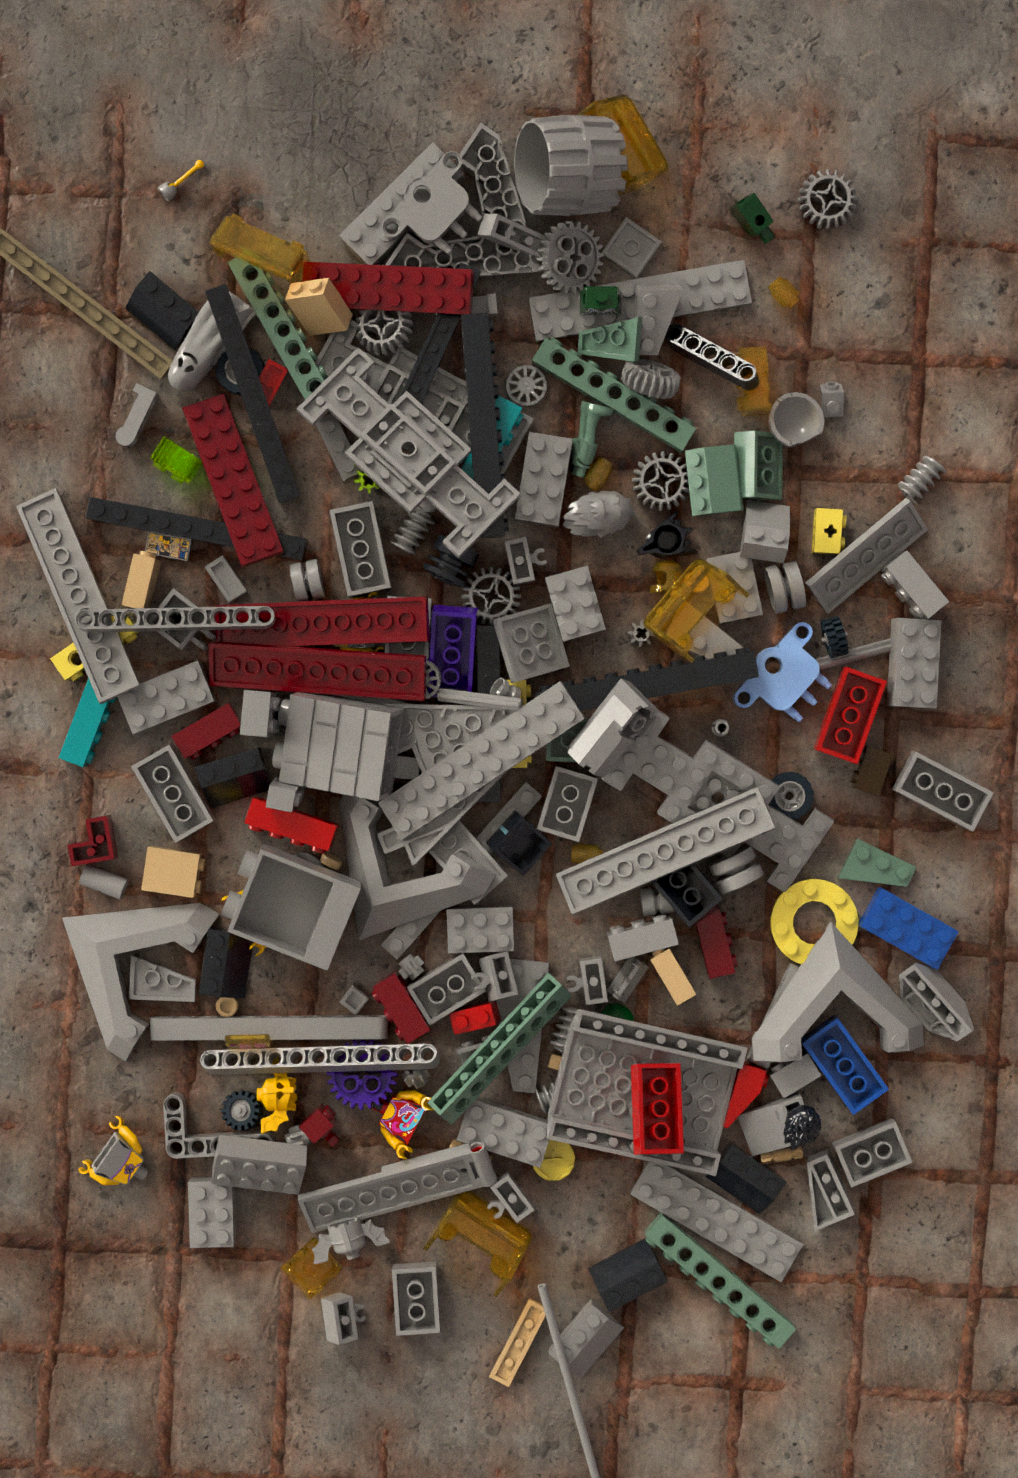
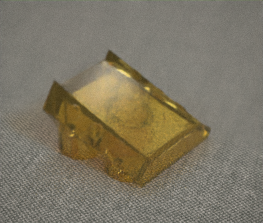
[280,1237,343,1300]

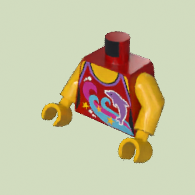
[372,1090,434,1160]

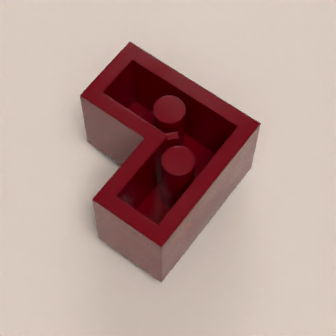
[67,815,119,866]

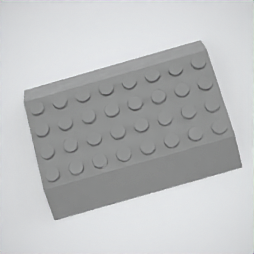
[547,1009,748,1176]

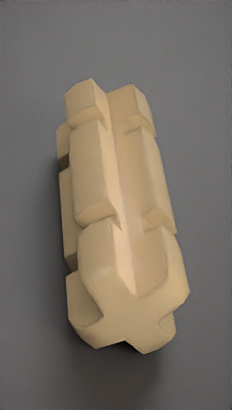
[760,1146,803,1164]

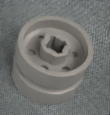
[290,559,325,602]

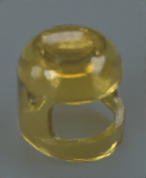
[649,560,683,594]

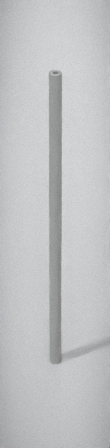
[537,1283,600,1478]

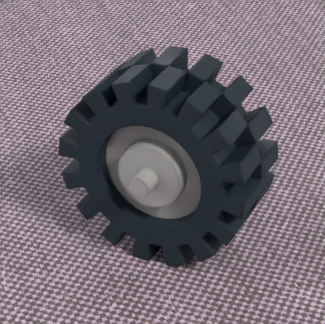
[820,616,849,658]
[221,1091,264,1131]

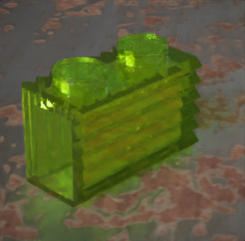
[150,436,202,484]

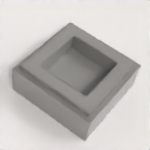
[339,985,370,1015]

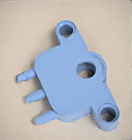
[733,622,832,722]

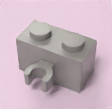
[505,537,547,586]
[471,951,518,1002]
[566,956,608,1005]
[487,1171,534,1223]
[321,1292,365,1345]

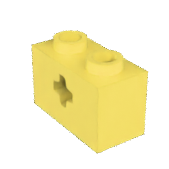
[811,508,846,555]

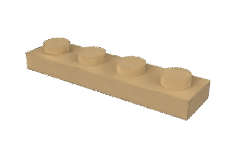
[489,1298,546,1387]

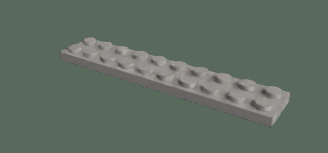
[529,260,752,342]
[16,488,141,704]
[378,681,586,840]
[556,787,776,915]

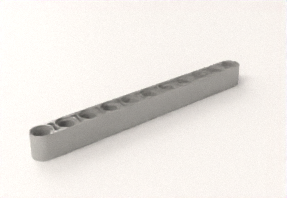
[150,1015,389,1041]
[200,1044,440,1075]

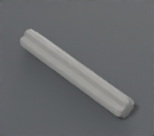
[815,638,891,671]
[437,688,522,711]

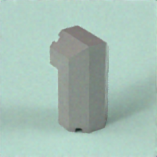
[567,678,658,777]

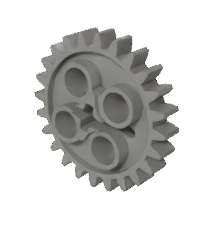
[537,221,604,294]

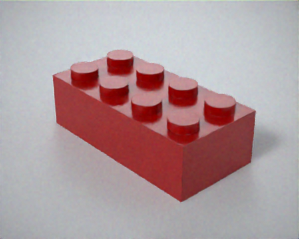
[813,666,887,764]
[244,797,340,853]
[631,1063,684,1155]

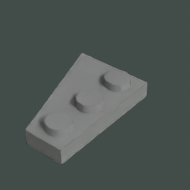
[129,955,197,1002]

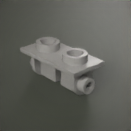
[606,957,649,1003]

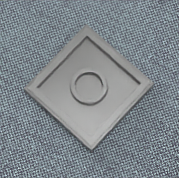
[601,217,662,279]

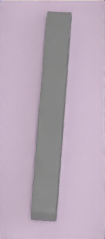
[75,606,275,633]

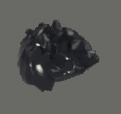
[783,1105,822,1150]

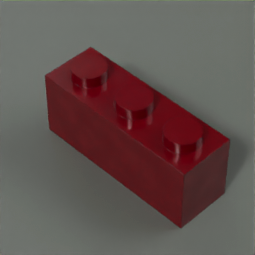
[172,703,241,760]
[695,908,738,979]

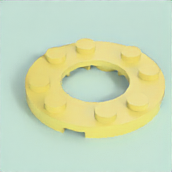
[770,879,858,964]

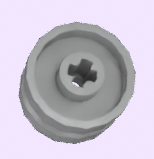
[764,560,806,614]
[708,846,764,894]

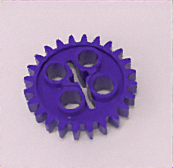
[327,1039,398,1111]

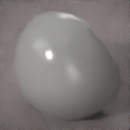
[768,392,825,447]

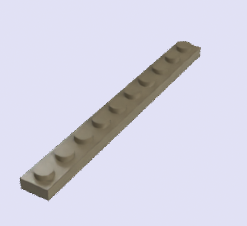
[0,228,173,380]

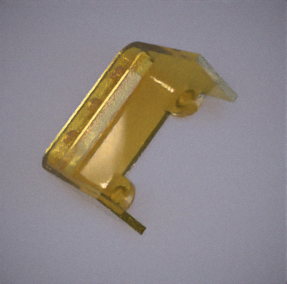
[577,94,668,196]
[209,213,310,285]
[644,559,750,663]
[423,1191,531,1297]

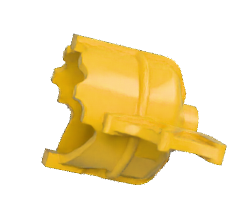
[257,1057,297,1134]

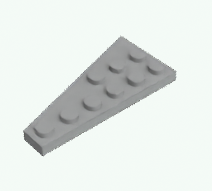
[484,955,549,1093]

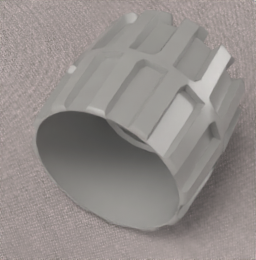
[514,115,628,216]

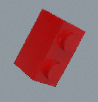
[449,1001,502,1035]

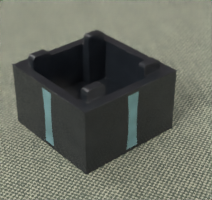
[486,810,553,876]

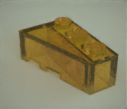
[735,346,772,416]

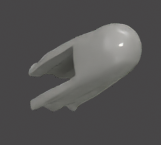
[168,291,256,392]

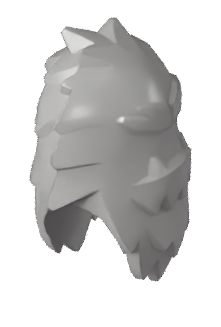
[563,491,635,538]

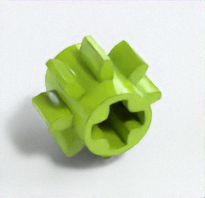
[354,470,379,494]

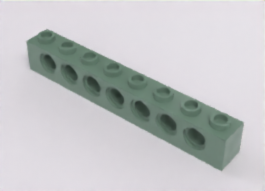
[227,249,328,400]
[532,338,696,453]
[427,973,572,1125]
[644,1212,796,1349]

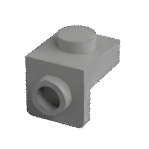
[819,382,844,417]

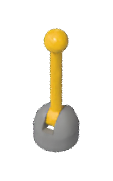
[157,160,204,202]

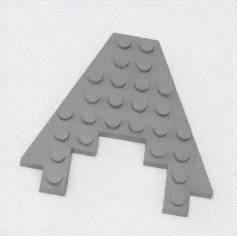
[377,704,515,865]

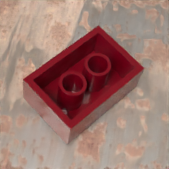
[372,970,432,1044]

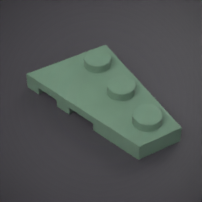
[837,838,917,887]

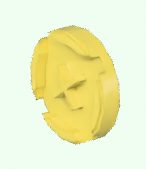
[533,1140,575,1181]

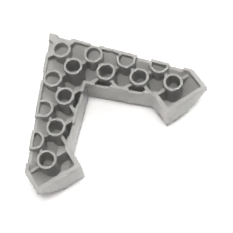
[385,123,541,276]
[339,794,496,940]
[62,902,219,1062]
[751,922,924,1062]

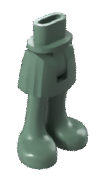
[572,401,614,478]

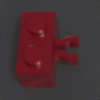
[299,1103,340,1147]

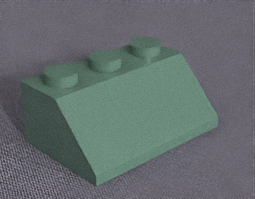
[734,430,783,500]
[685,444,743,517]

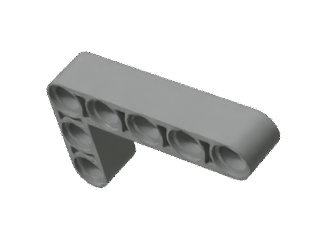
[163,1092,275,1159]

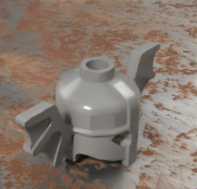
[312,1217,390,1264]

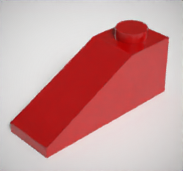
[723,1062,769,1128]

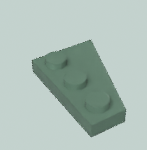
[578,317,642,362]

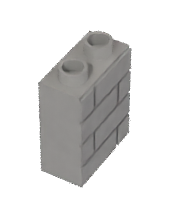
[272,692,404,801]
[221,843,361,970]

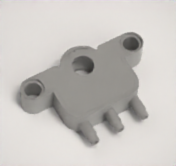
[382,151,482,255]

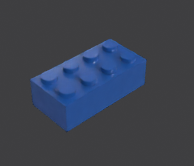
[858,887,959,970]
[801,1015,889,1115]

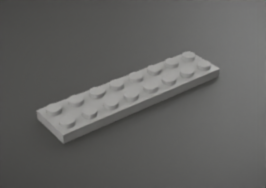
[630,1161,803,1282]

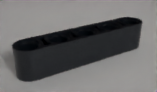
[665,324,760,391]

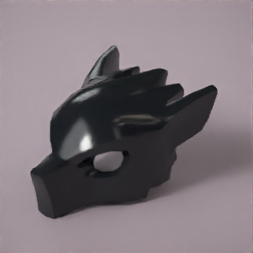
[636,509,698,558]

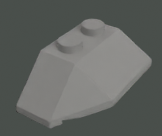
[899,963,974,1041]

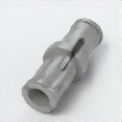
[712,719,729,736]

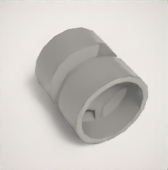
[639,887,674,917]

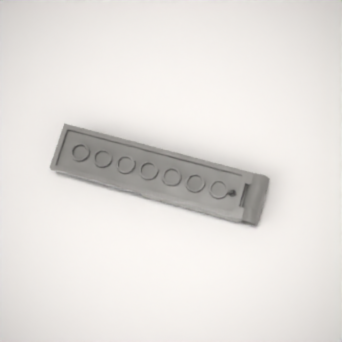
[298,1142,497,1233]

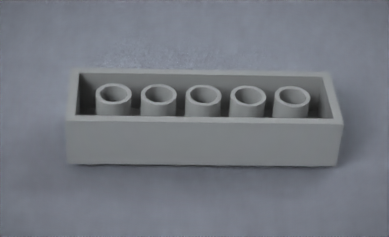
[339,143,464,265]

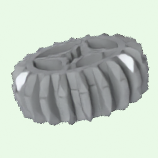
[798,169,858,230]
[354,309,414,356]
[621,358,681,399]
[632,451,689,511]
[462,567,521,626]

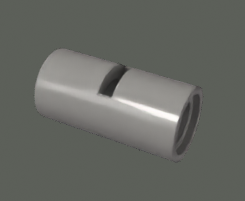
[79,864,128,900]

